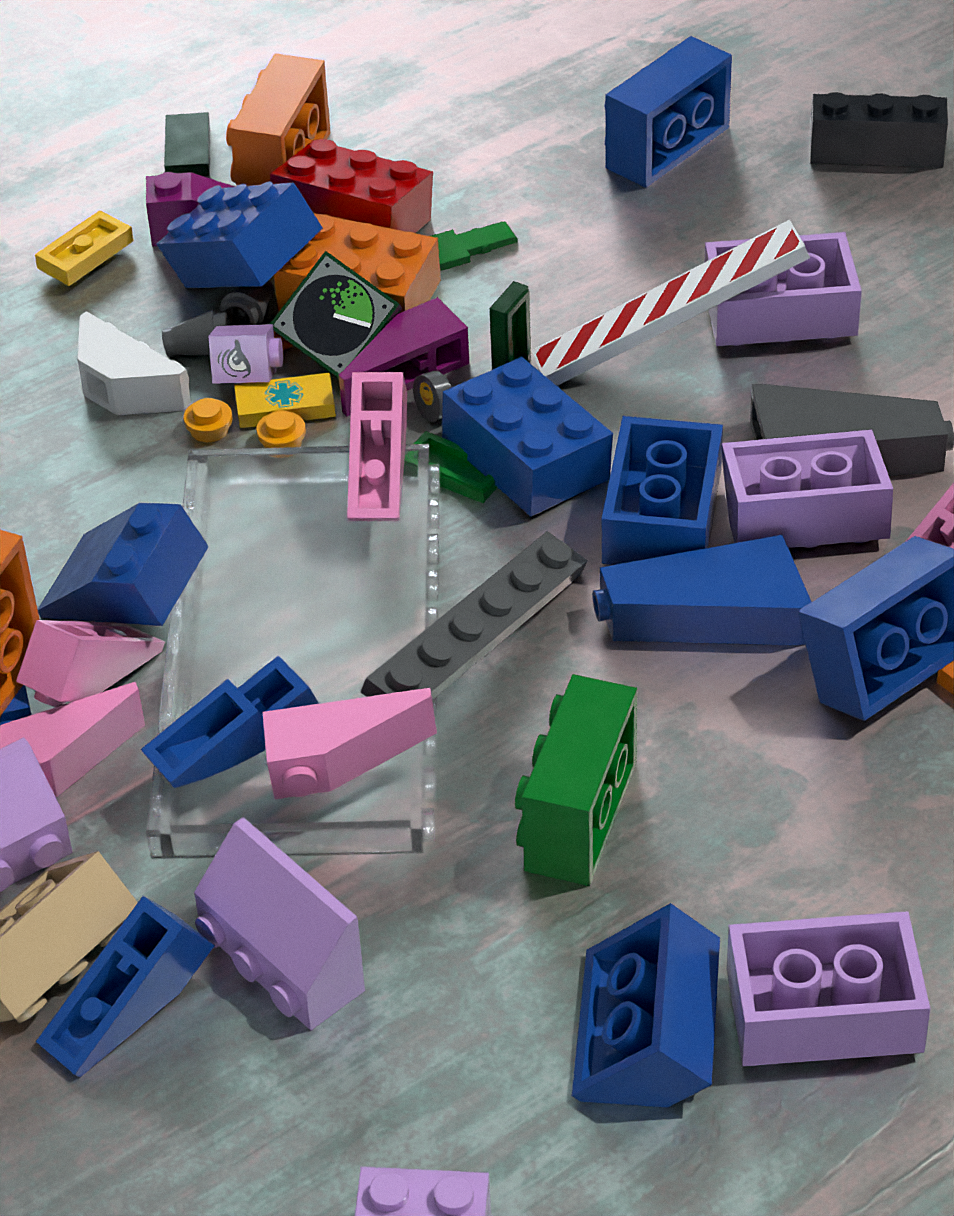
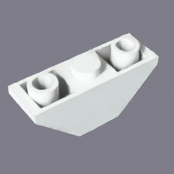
[77,311,191,416]

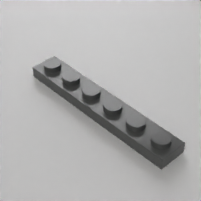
[360,531,588,700]

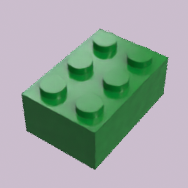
[515,674,637,886]

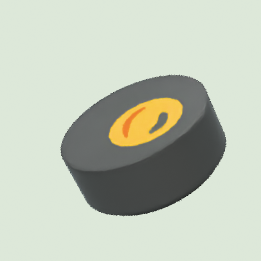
[413,371,452,422]

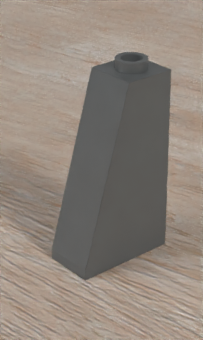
[750,384,954,476]

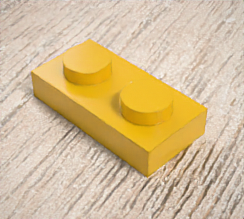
[35,210,134,286]

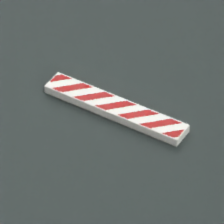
[531,220,810,386]

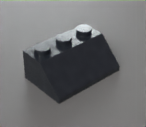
[810,92,948,167]

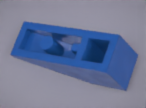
[36,896,215,1078]

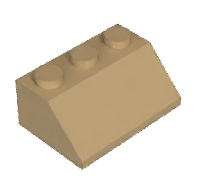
[0,851,138,1023]

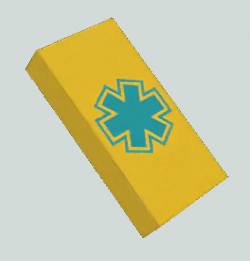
[234,373,336,428]

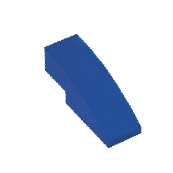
[141,655,319,788]

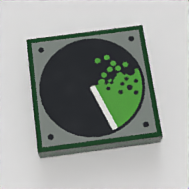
[270,251,402,379]

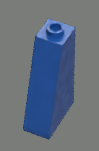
[592,535,812,646]

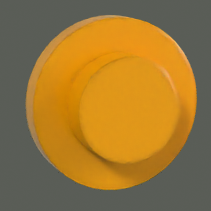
[183,398,233,442]
[256,410,306,455]

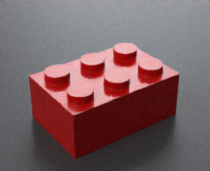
[270,139,433,233]

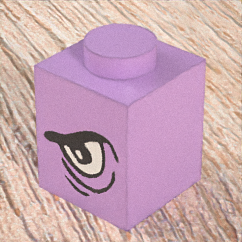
[208,324,283,384]

